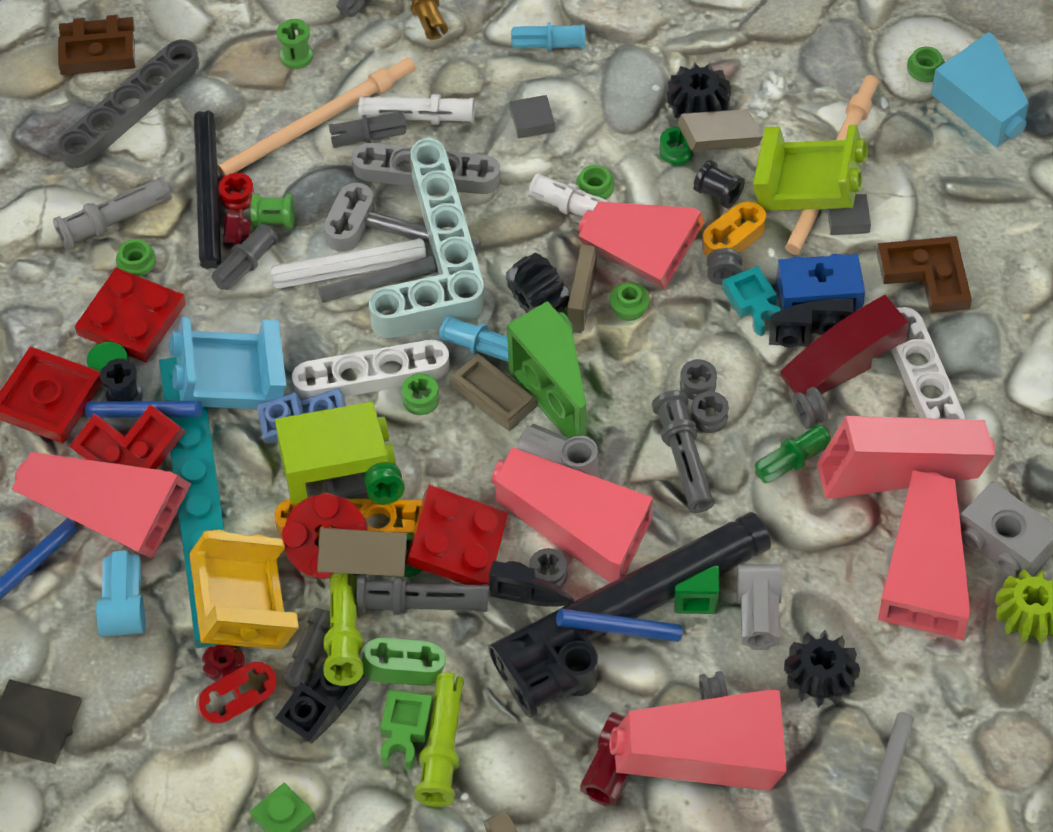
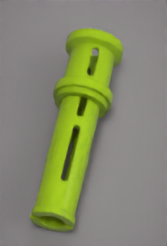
[323,573,363,686]
[414,672,464,807]

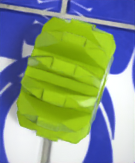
[995,568,1053,644]

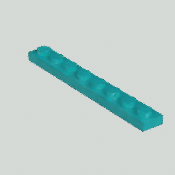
[159,357,225,648]

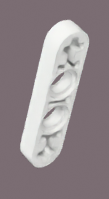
[891,307,965,419]
[292,340,450,400]

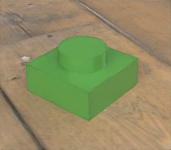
[250,782,315,832]

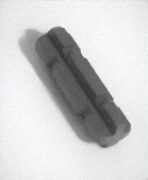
[284,608,330,688]

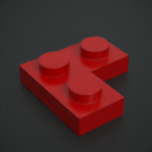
[69,404,186,470]

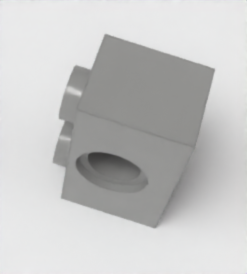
[960,481,1053,578]

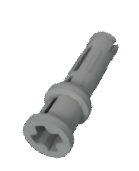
[53,177,172,250]

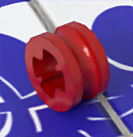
[218,172,255,212]

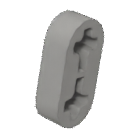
[324,182,375,251]

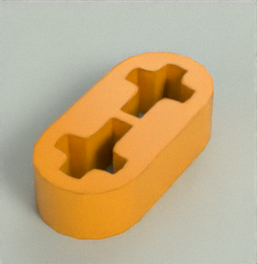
[702,201,766,258]

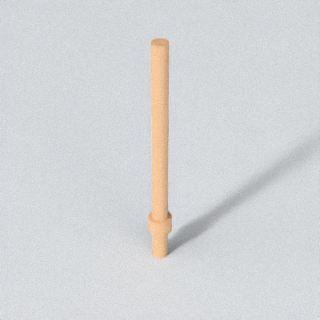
[217,57,416,177]
[785,75,879,255]

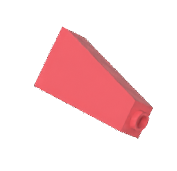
[816,416,995,499]
[491,447,653,583]
[11,452,191,559]
[878,470,970,640]
[609,689,787,791]

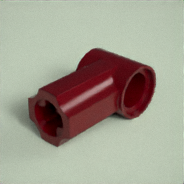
[580,712,631,806]

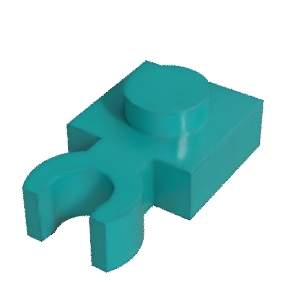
[722,266,781,336]

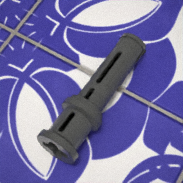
[651,390,715,513]
[357,576,488,615]

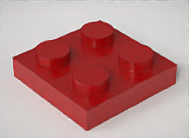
[75,268,186,363]
[0,346,102,444]
[405,484,508,587]

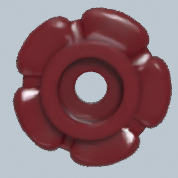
[223,209,250,245]
[202,644,245,682]

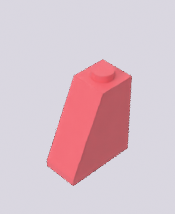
[578,202,704,290]

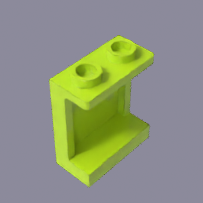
[753,125,868,211]
[275,401,396,505]

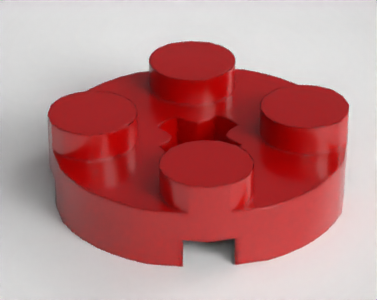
[282,493,368,580]

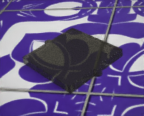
[0,679,82,764]

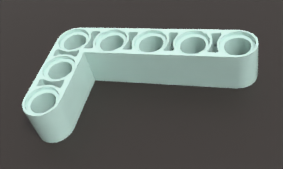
[369,138,484,338]

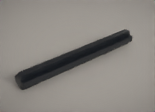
[194,110,221,269]

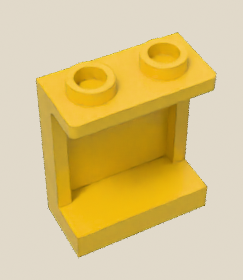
[189,530,299,650]

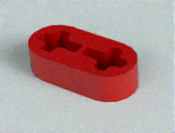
[196,661,277,724]

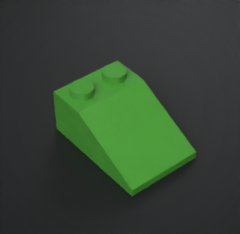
[507,301,587,438]

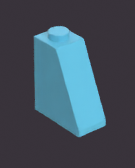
[931,32,1029,147]

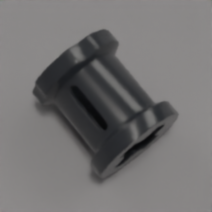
[693,160,745,209]
[100,359,143,401]

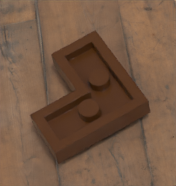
[877,236,972,313]

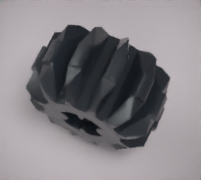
[667,61,731,118]
[506,252,570,313]
[784,630,860,708]

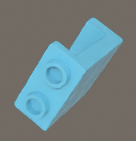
[169,317,286,409]

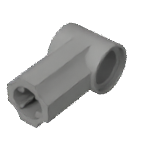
[517,424,600,478]
[737,564,782,650]

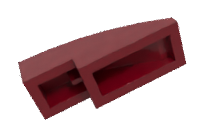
[780,295,908,395]

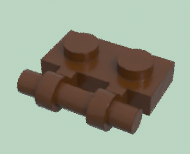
[58,14,136,75]

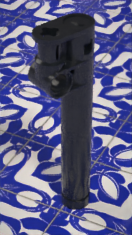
[488,512,771,718]

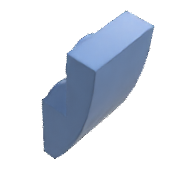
[257,388,346,443]

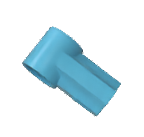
[96,550,145,637]

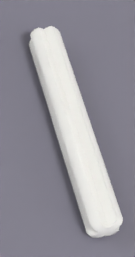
[271,238,427,289]

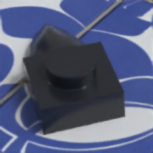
[489,560,575,607]

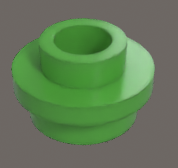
[907,46,945,82]
[576,165,614,199]
[116,239,156,276]
[610,282,650,321]

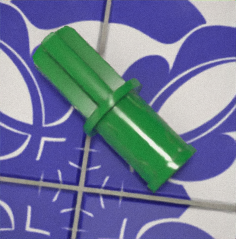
[755,424,831,483]

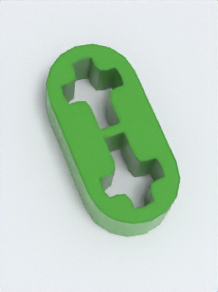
[361,638,446,686]

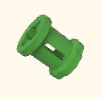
[276,19,313,69]
[251,194,295,229]

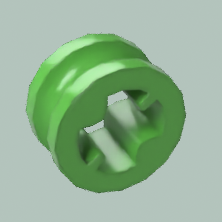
[402,374,439,415]

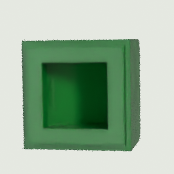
[674,566,719,614]

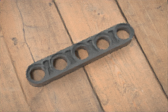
[58,39,200,168]

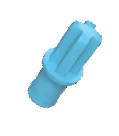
[511,22,585,52]
[439,316,508,362]

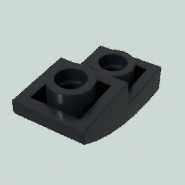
[769,299,853,348]
[275,656,369,744]

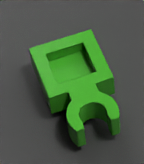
[380,690,433,770]

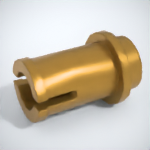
[411,0,448,40]

